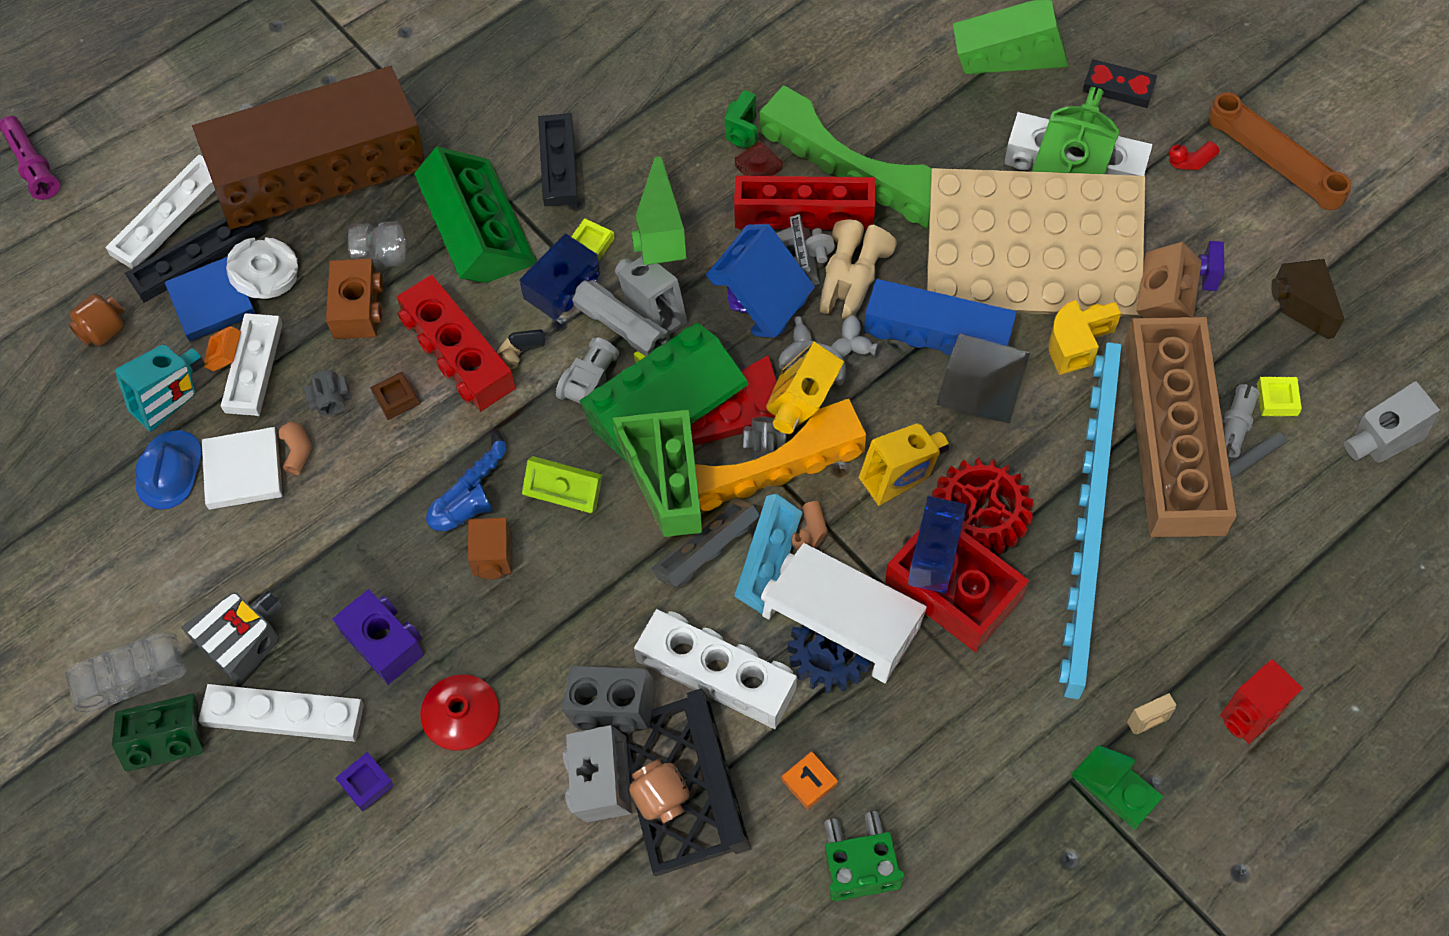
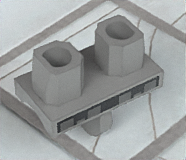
[776,214,835,285]

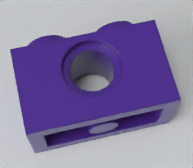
[332,589,424,685]

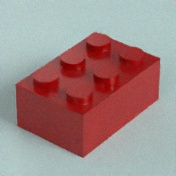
[885,511,1029,653]

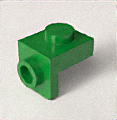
[725,90,758,151]

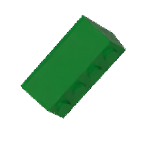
[414,146,537,283]
[579,322,748,462]

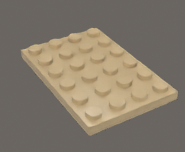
[927,168,1145,318]

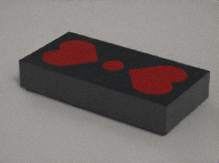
[1082,59,1157,108]

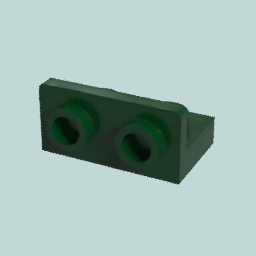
[112,693,204,772]

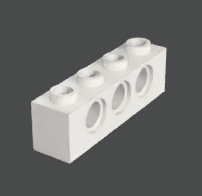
[1004,112,1152,176]
[634,609,797,729]

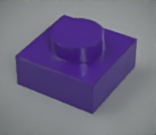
[1198,241,1225,291]
[335,752,394,812]

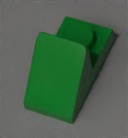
[1071,745,1164,830]

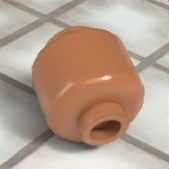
[629,759,690,824]

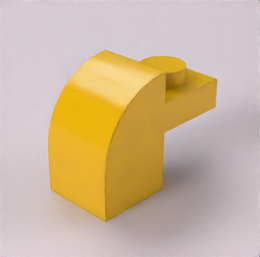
[1049,300,1121,375]

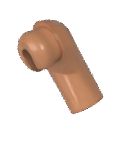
[279,421,312,475]
[791,501,827,551]

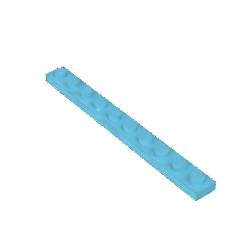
[1058,342,1121,699]

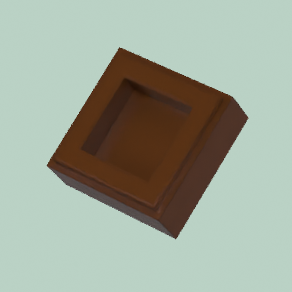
[370,371,420,420]

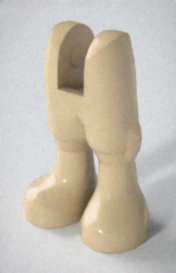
[819,219,897,319]

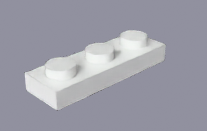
[221,313,283,416]

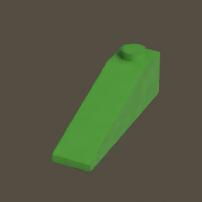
[631,157,686,265]

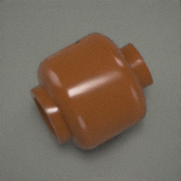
[68,294,124,346]

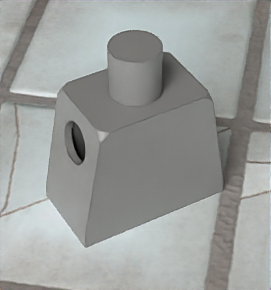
[615,256,688,335]
[1344,381,1440,463]

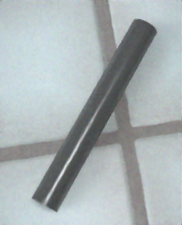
[1229,431,1287,479]

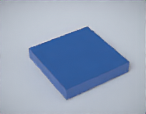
[165,257,256,342]

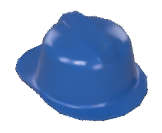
[136,430,202,510]

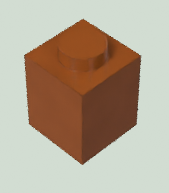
[468,517,511,579]

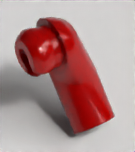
[1168,141,1220,171]

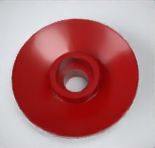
[420,674,499,751]

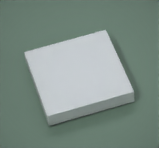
[202,427,283,510]

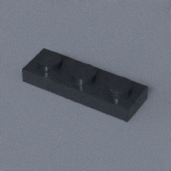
[538,113,578,206]

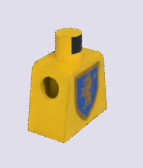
[858,423,949,506]

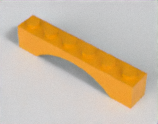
[656,399,866,525]

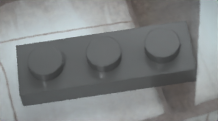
[651,498,760,587]

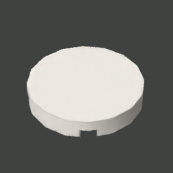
[226,237,298,299]

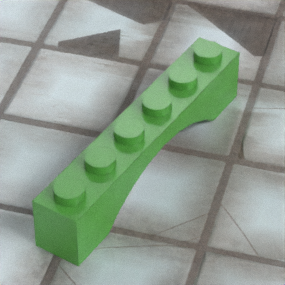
[760,85,932,229]

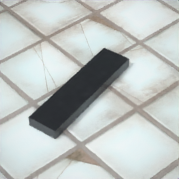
[124,217,265,303]

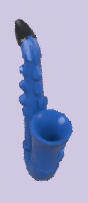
[426,428,507,532]

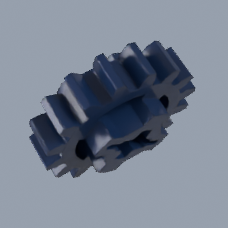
[788,624,870,693]

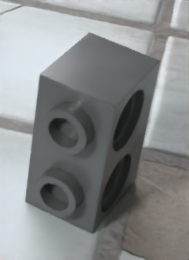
[562,666,657,733]

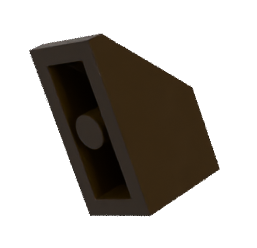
[1271,259,1344,339]

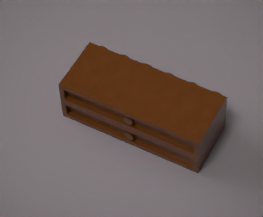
[192,65,425,230]

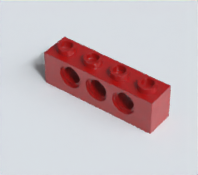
[734,176,875,230]
[396,274,516,412]

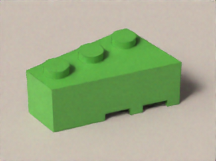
[953,0,1069,74]
[612,410,702,537]

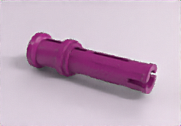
[0,116,60,200]

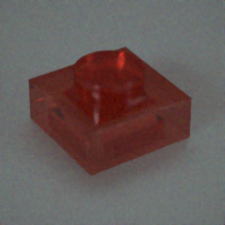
[734,140,782,176]

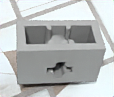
[563,725,632,823]

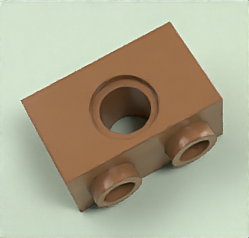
[1136,242,1202,318]

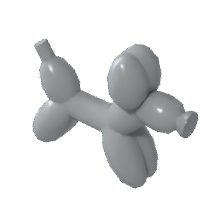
[778,315,878,386]

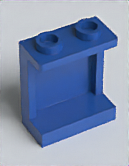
[706,224,815,337]

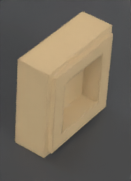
[1127,693,1177,734]

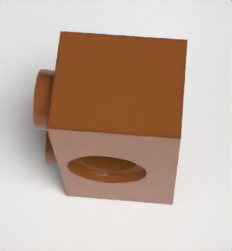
[326,258,384,339]

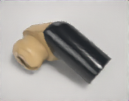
[497,329,545,370]

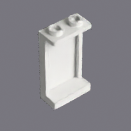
[761,543,927,683]

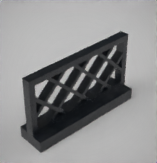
[621,688,752,876]

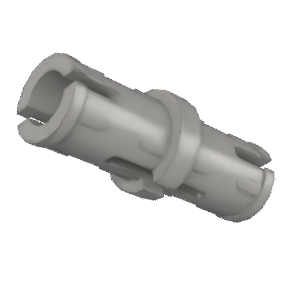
[1222,384,1260,458]

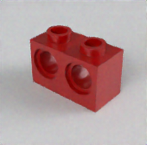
[1220,659,1303,745]

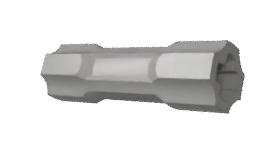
[572,280,671,356]

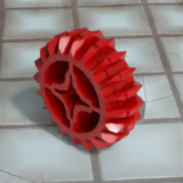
[930,457,1034,555]

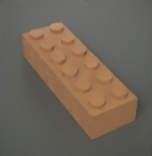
[1125,317,1237,537]

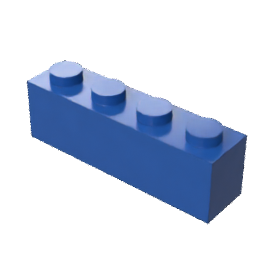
[864,279,1017,365]

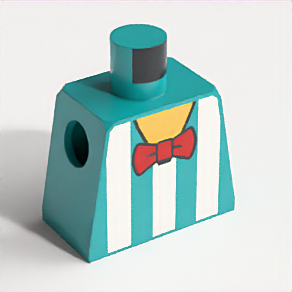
[114,345,205,432]

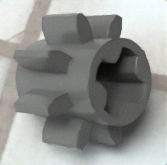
[304,371,352,416]
[743,417,787,458]

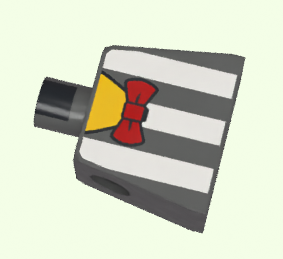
[181,591,283,687]

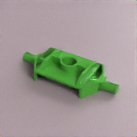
[1032,87,1119,174]

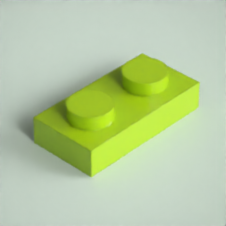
[522,456,603,513]

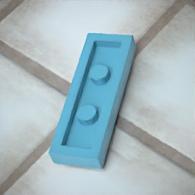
[734,494,802,614]

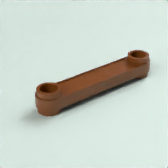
[1208,92,1351,210]

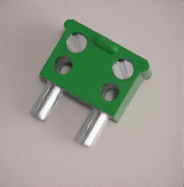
[824,811,904,902]

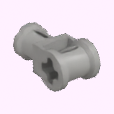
[556,338,619,404]

